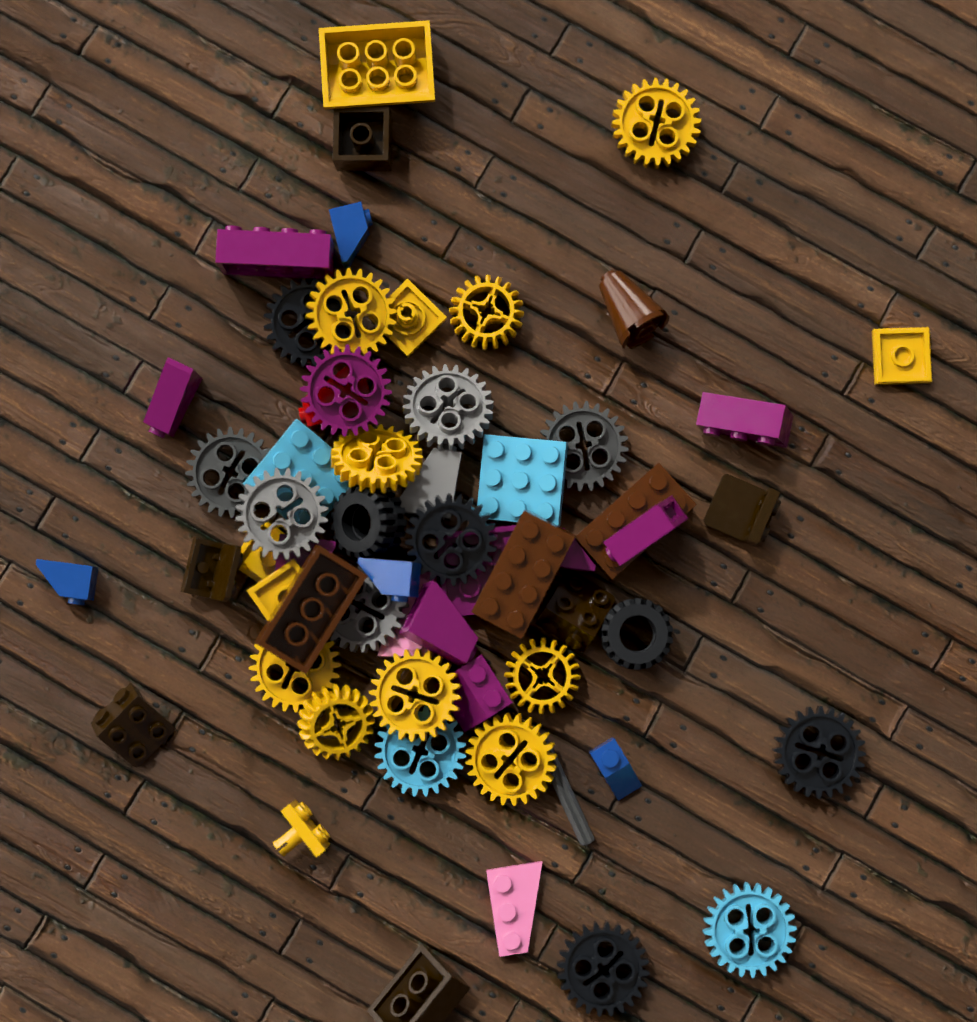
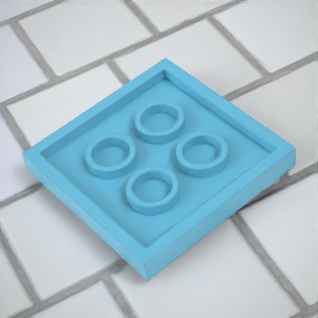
[243,419,350,525]
[477,434,568,526]

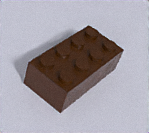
[575,463,697,581]
[471,509,576,639]
[255,544,368,674]

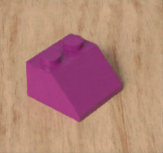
[435,654,512,733]

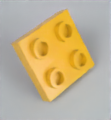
[368,278,447,358]
[273,800,330,857]

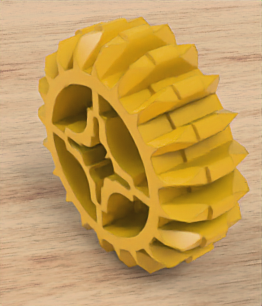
[449,275,524,350]
[504,638,581,714]
[297,683,375,761]

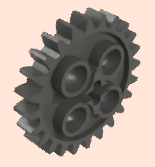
[540,401,629,492]
[185,427,271,518]

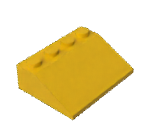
[319,20,435,110]

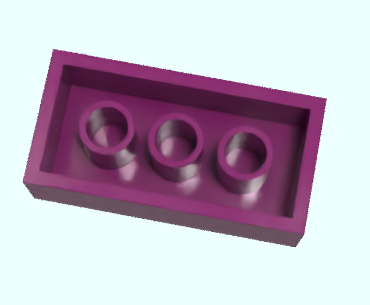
[215,225,335,280]

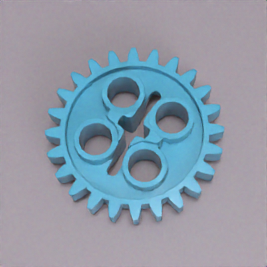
[375,705,466,797]
[702,882,797,978]

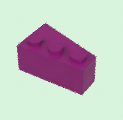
[696,392,794,448]

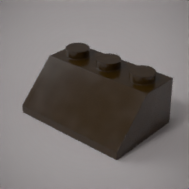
[367,944,471,1022]

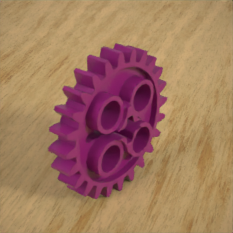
[300,344,392,437]

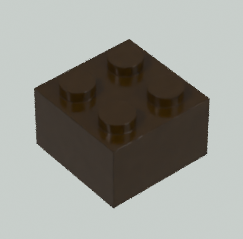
[333,106,393,171]

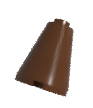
[599,270,670,349]

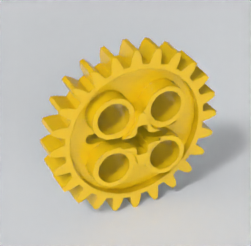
[611,78,701,169]
[305,268,397,356]
[331,424,423,493]
[249,641,342,713]
[369,648,462,742]
[465,712,558,806]

